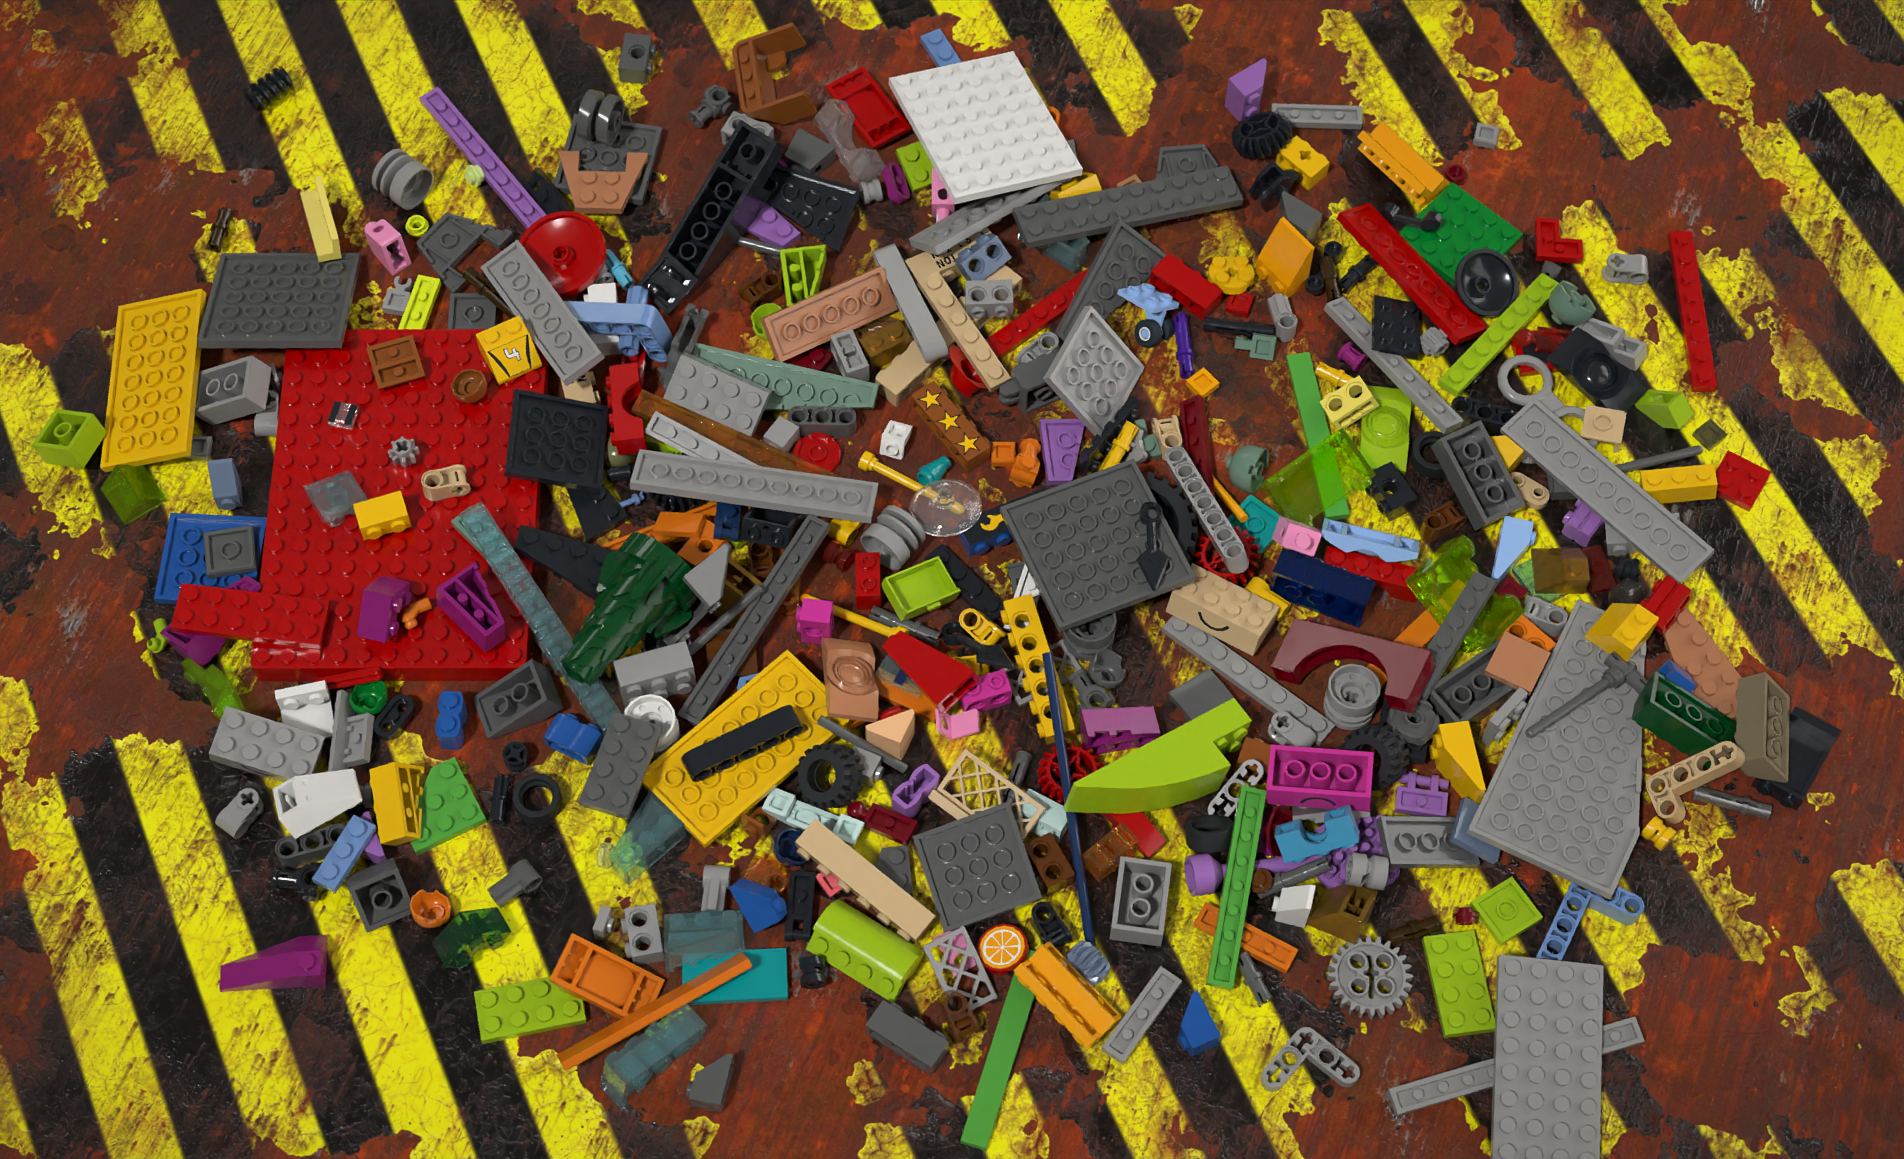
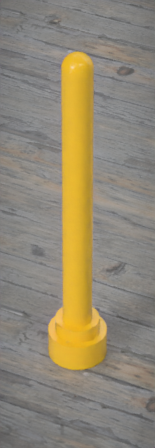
[858,451,963,513]
[800,593,909,638]

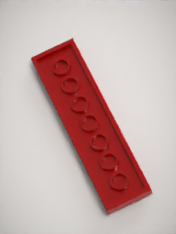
[1336,203,1489,345]

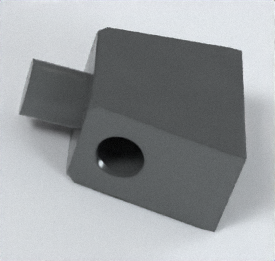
[784,128,836,176]

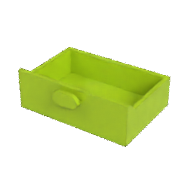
[881,556,961,622]

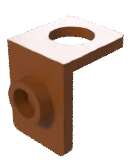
[741,806,778,841]

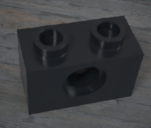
[1364,461,1417,521]

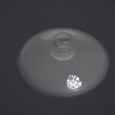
[909,479,982,537]

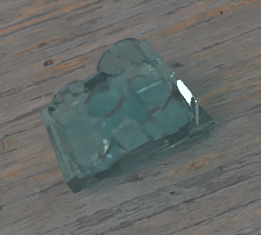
[302,470,368,527]

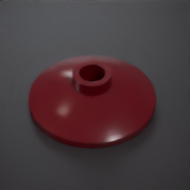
[1265,805,1293,856]

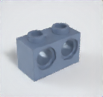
[953,233,1012,281]

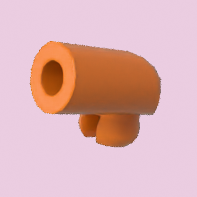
[401,597,432,629]

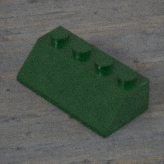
[1632,671,1737,769]

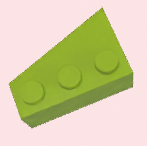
[780,245,827,307]

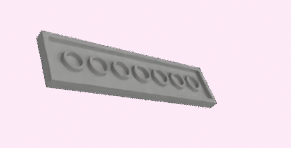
[909,178,1072,255]
[480,239,605,386]

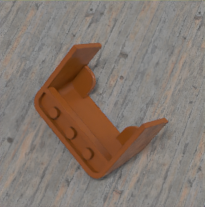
[732,22,817,125]

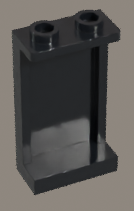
[1751,706,1841,811]

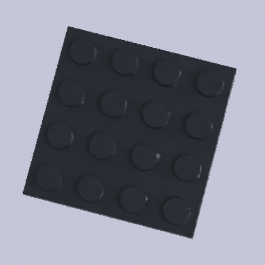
[504,389,609,493]

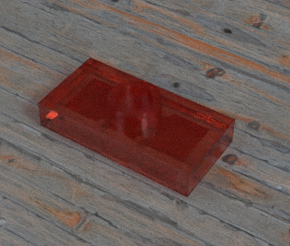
[1581,545,1617,595]

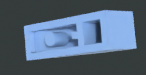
[1491,516,1536,586]

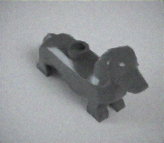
[658,303,709,391]

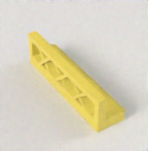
[300,175,342,262]

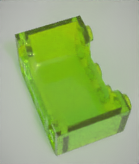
[1406,535,1525,653]

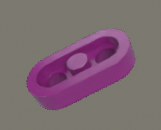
[882,161,910,204]

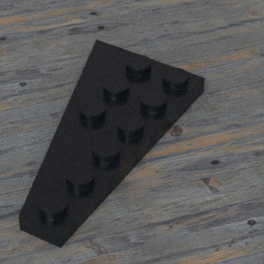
[763,164,862,255]

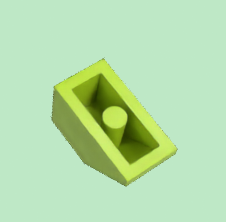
[1635,389,1694,429]

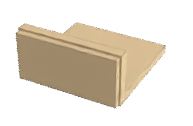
[1581,405,1627,453]

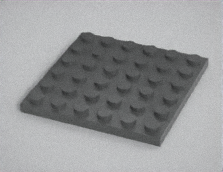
[197,253,361,349]
[1000,458,1196,632]

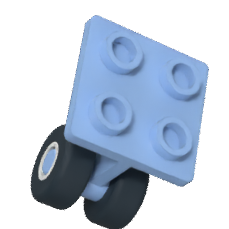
[1117,283,1179,348]

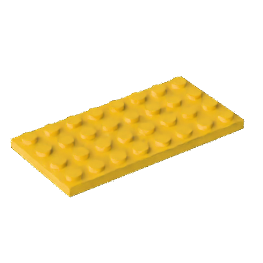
[100,289,207,472]
[642,650,854,848]

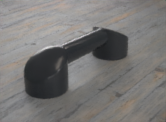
[1381,202,1443,232]
[1305,241,1342,295]

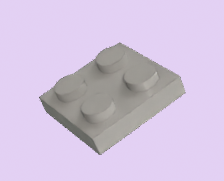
[1481,687,1528,747]

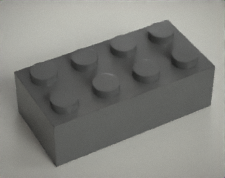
[1431,420,1525,531]
[1426,639,1517,727]

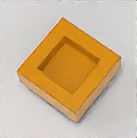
[1186,367,1220,398]

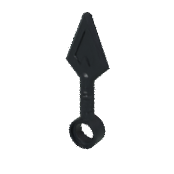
[1136,501,1169,591]
[941,622,1014,669]

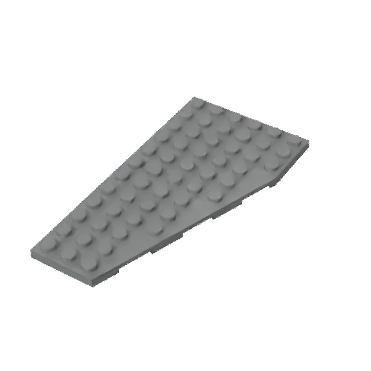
[1466,599,1646,899]

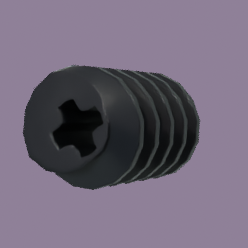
[243,66,295,110]

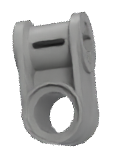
[1602,253,1649,285]
[1016,332,1059,364]
[254,390,280,437]
[1521,596,1568,637]
[1268,711,1317,747]
[215,788,264,839]

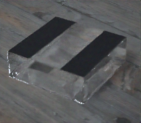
[328,401,359,430]

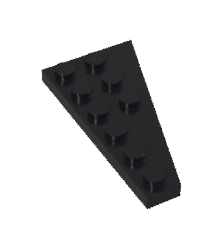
[514,525,614,601]

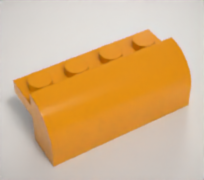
[1357,121,1450,207]
[1014,941,1122,1050]

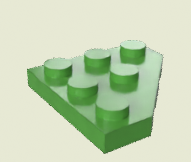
[410,757,487,856]

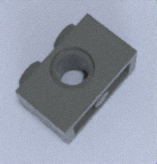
[618,33,656,84]

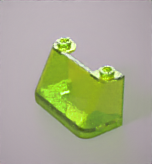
[1259,428,1376,526]

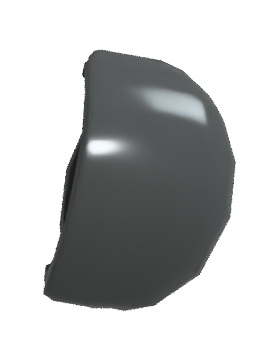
[1088,649,1126,689]

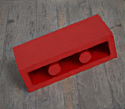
[1150,253,1223,321]

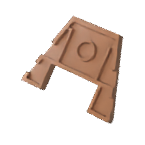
[559,151,648,214]

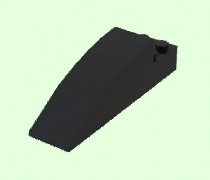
[656,120,786,303]

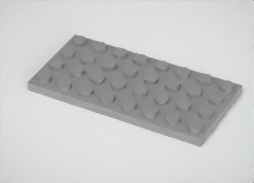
[1490,954,1604,1159]

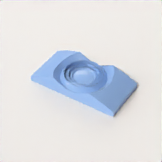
[1322,518,1419,562]

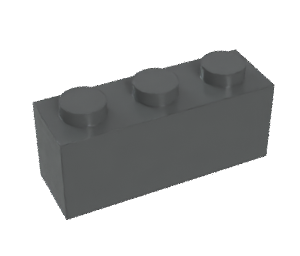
[865,1000,949,1076]

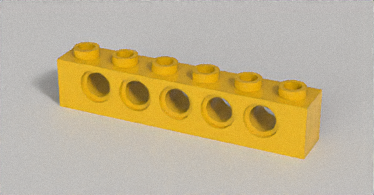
[1000,593,1075,745]

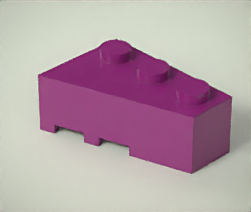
[436,562,505,653]
[1079,706,1160,756]

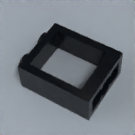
[741,507,806,549]

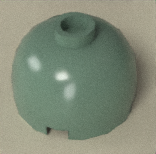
[1549,280,1596,326]
[1226,445,1269,494]

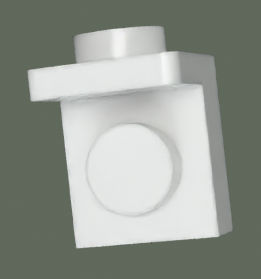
[880,420,913,460]

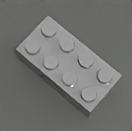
[663,352,773,437]
[209,706,325,783]

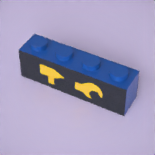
[957,487,1046,557]

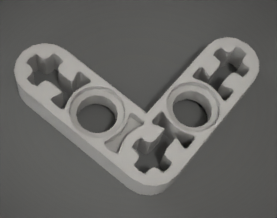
[1260,1027,1360,1092]

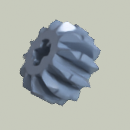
[1067,940,1110,985]

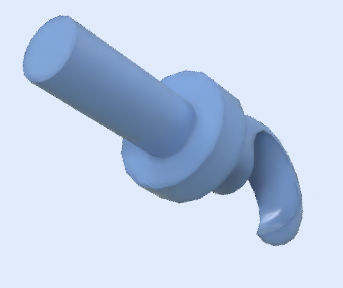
[619,491,649,508]

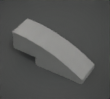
[1572,317,1648,371]

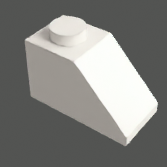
[1271,885,1316,928]

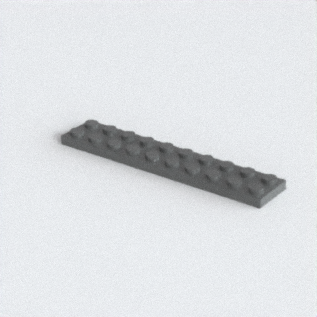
[1012,165,1243,248]

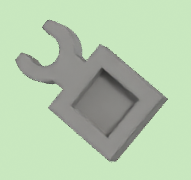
[382,276,413,316]

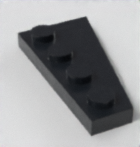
[1079,396,1141,477]
[565,483,628,544]

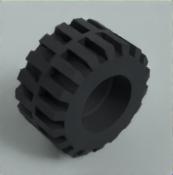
[1340,722,1410,791]
[795,744,865,808]

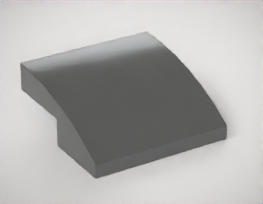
[1168,668,1234,722]

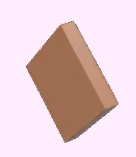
[1484,631,1551,696]

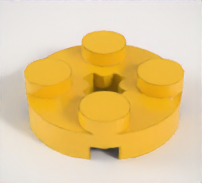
[1208,256,1255,295]

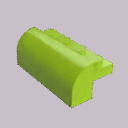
[806,899,925,1002]

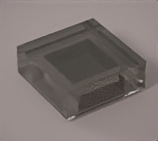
[1692,418,1728,451]

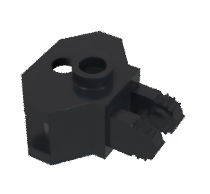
[1249,162,1300,212]

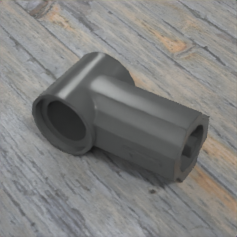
[487,859,543,908]

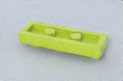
[398,275,442,329]

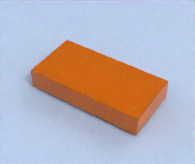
[653,512,706,538]

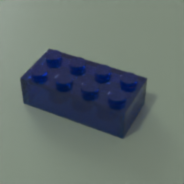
[1269,548,1376,629]

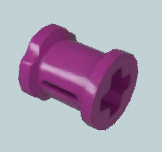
[1337,342,1368,372]

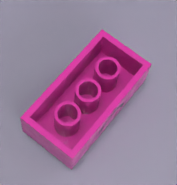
[1266,745,1374,812]

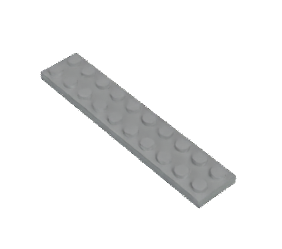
[1500,398,1715,584]
[630,449,878,524]

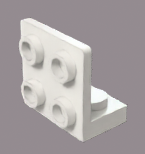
[275,680,334,740]

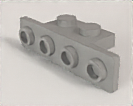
[328,690,374,772]

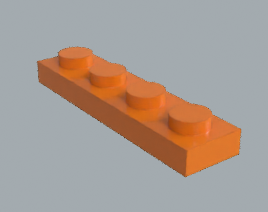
[1193,902,1298,974]

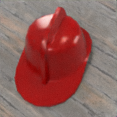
[948,345,988,397]

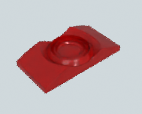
[825,66,911,150]

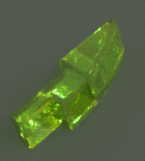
[181,657,246,720]

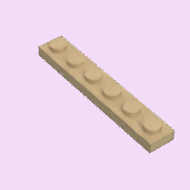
[917,271,1011,393]

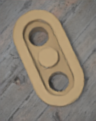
[1510,472,1550,510]

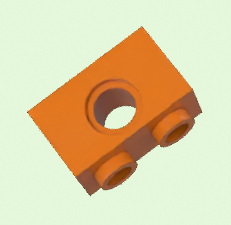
[677,519,731,569]

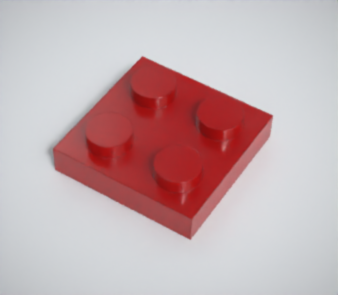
[1716,450,1771,512]

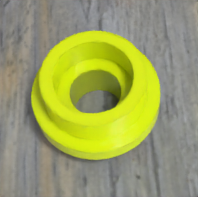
[406,215,429,237]

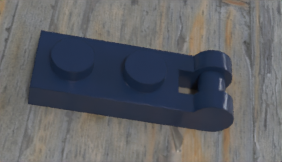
[713,502,741,542]

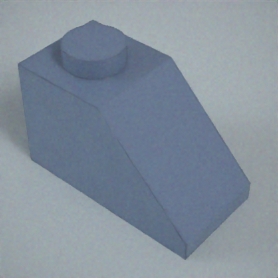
[207,458,243,510]

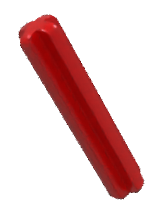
[315,666,383,691]

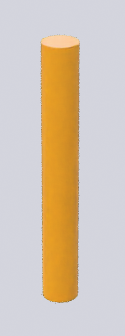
[1213,476,1248,523]

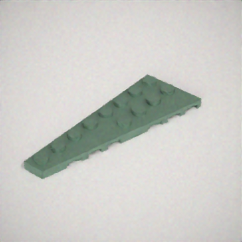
[680,343,879,412]

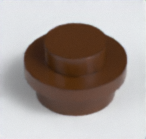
[1250,868,1273,894]

